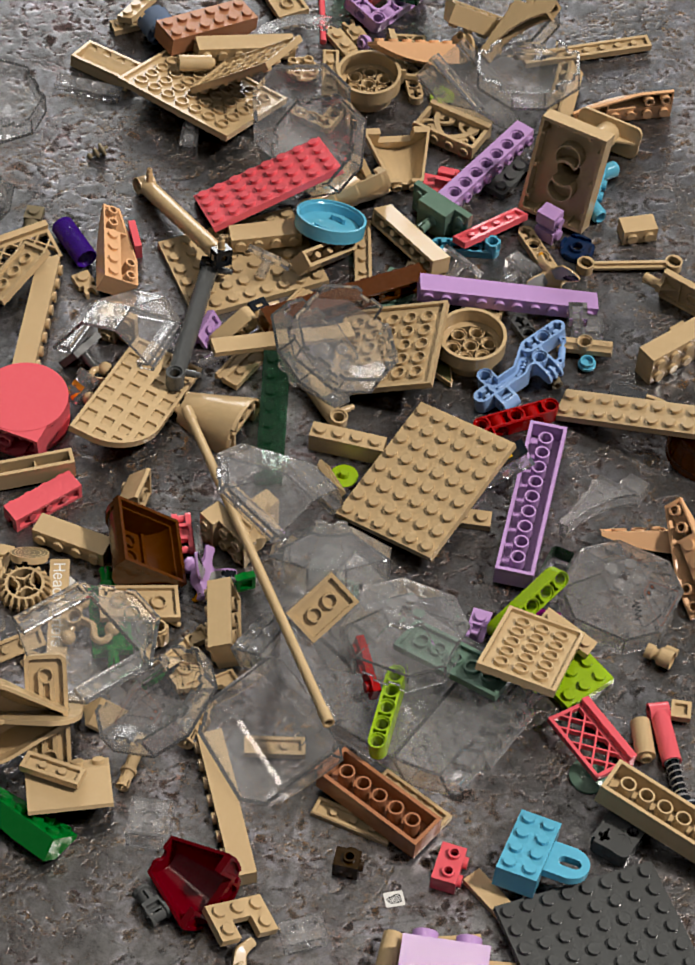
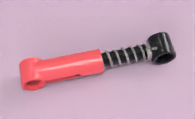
[646,701,695,805]

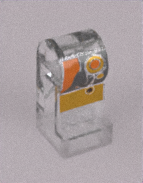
[67,367,100,406]

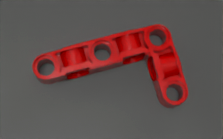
[473,398,559,467]

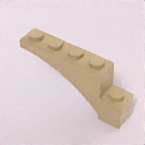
[479,0,561,63]

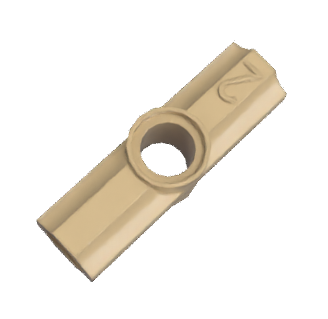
[556,334,613,358]

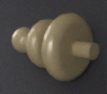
[87,143,108,159]

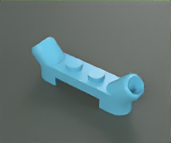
[591,161,620,223]

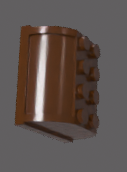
[105,495,187,588]

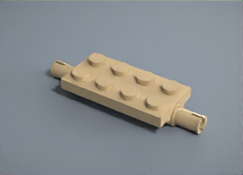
[642,268,695,317]

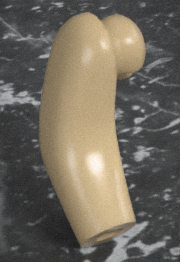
[232,937,257,965]

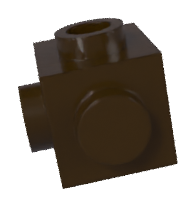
[332,846,365,880]

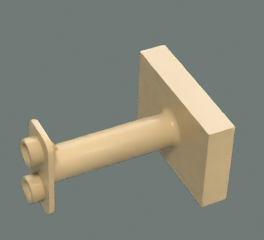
[518,107,643,234]

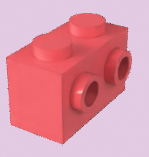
[429,841,470,895]

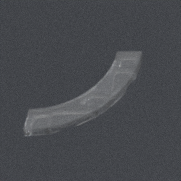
[248,14,333,35]

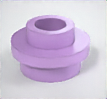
[357,34,372,50]

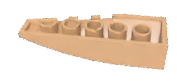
[600,526,671,553]

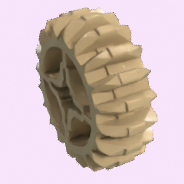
[0,564,52,614]

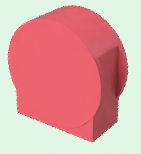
[0,362,71,457]

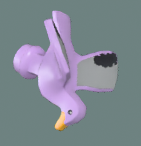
[184,545,237,602]

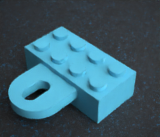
[492,809,590,898]

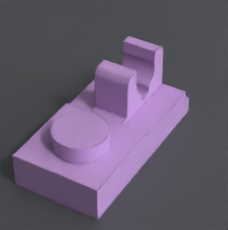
[195,310,222,349]
[462,607,493,648]

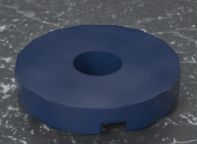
[559,234,595,264]

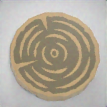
[10,546,49,565]

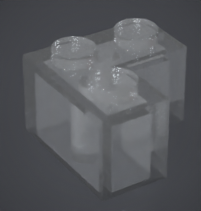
[565,302,604,341]

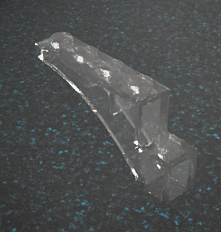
[558,473,650,538]

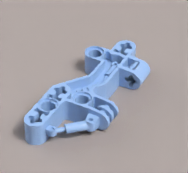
[473,320,566,413]

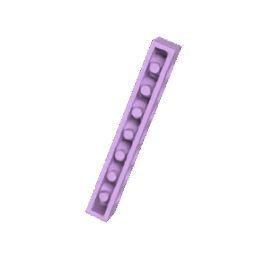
[438,120,534,207]

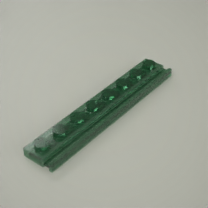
[255,350,291,486]

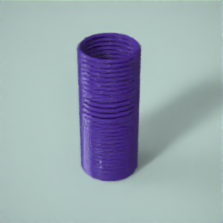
[52,217,97,268]

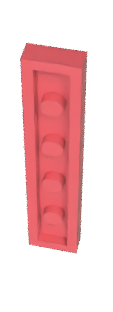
[452,207,528,249]

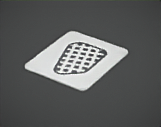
[383,890,405,908]

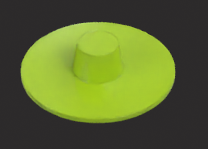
[332,464,358,487]

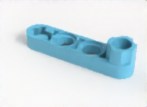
[432,235,501,259]

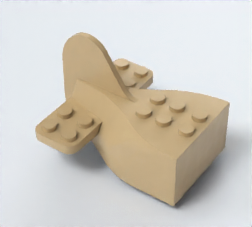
[0,653,84,764]

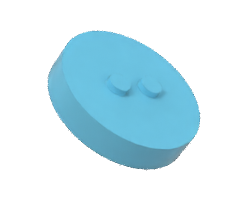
[294,199,367,245]

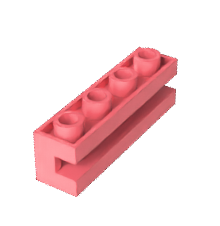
[3,470,83,532]

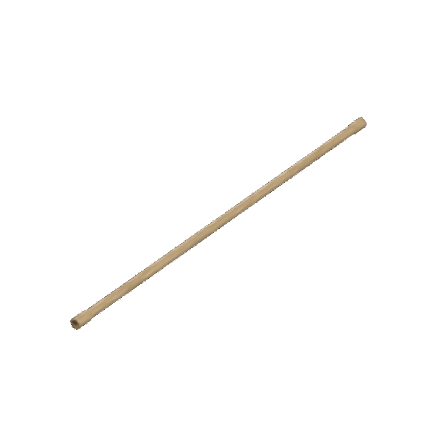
[181,405,335,728]

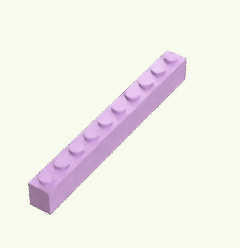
[417,273,599,321]

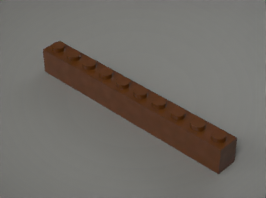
[258,262,428,332]

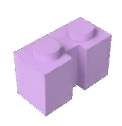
[534,202,565,245]

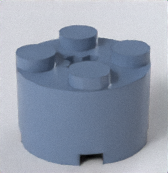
[137,5,172,45]

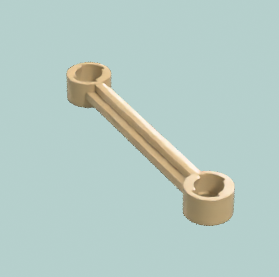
[576,255,683,276]

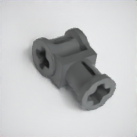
[132,884,172,928]

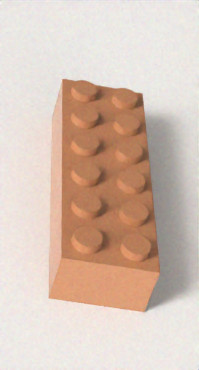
[154,0,258,56]
[316,746,442,859]

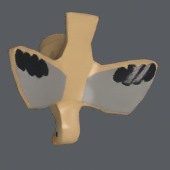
[526,252,581,289]

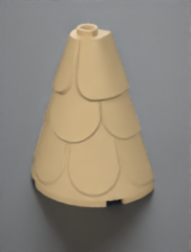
[299,155,391,207]

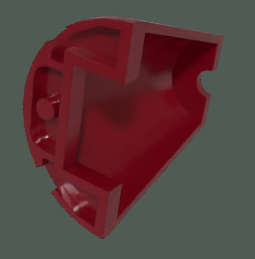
[147,835,242,931]

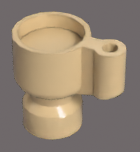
[643,643,679,670]

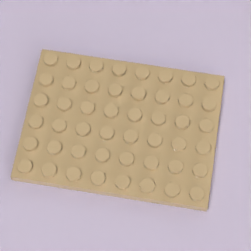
[117,50,287,142]
[158,207,329,316]
[336,402,516,562]

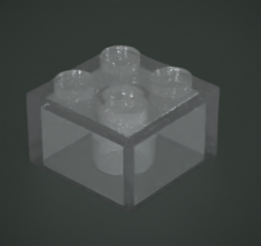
[125,796,175,850]

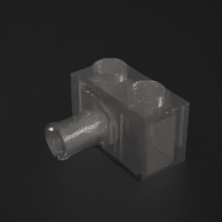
[501,250,542,285]

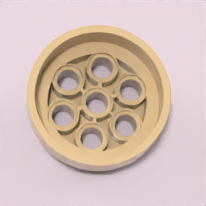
[337,50,401,112]
[439,308,507,377]

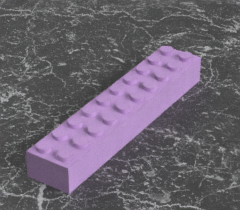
[493,420,568,588]

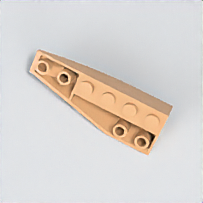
[664,497,695,620]

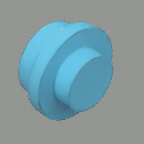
[578,355,596,372]

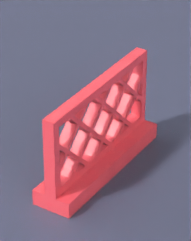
[547,696,637,782]

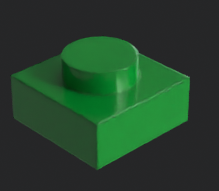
[234,571,256,593]

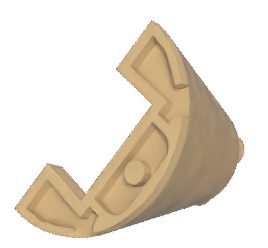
[362,126,430,192]
[175,391,262,460]

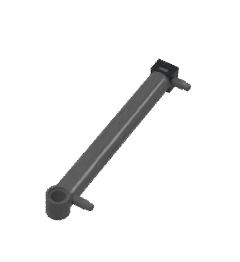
[166,256,233,391]

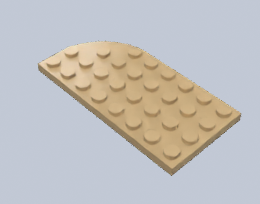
[68,337,202,448]

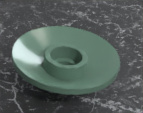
[569,760,608,794]

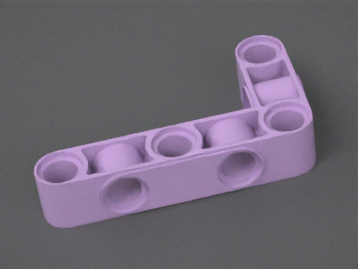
[344,0,422,33]

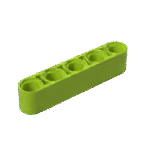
[486,566,569,636]
[368,665,406,760]

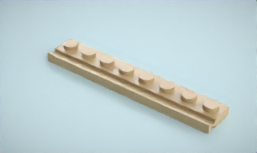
[215,285,313,391]

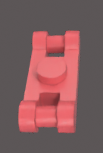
[171,512,195,555]

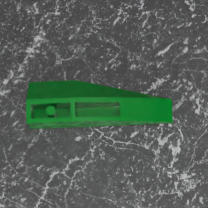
[0,787,78,861]

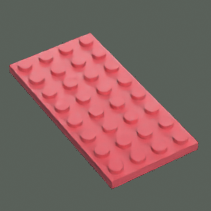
[193,137,343,233]

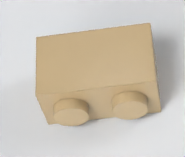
[617,214,658,245]

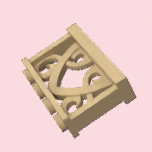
[412,98,492,160]

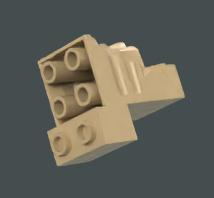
[200,489,280,568]

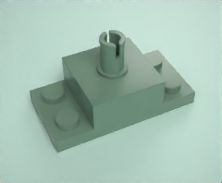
[412,180,473,238]

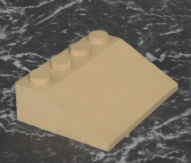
[25,756,114,816]

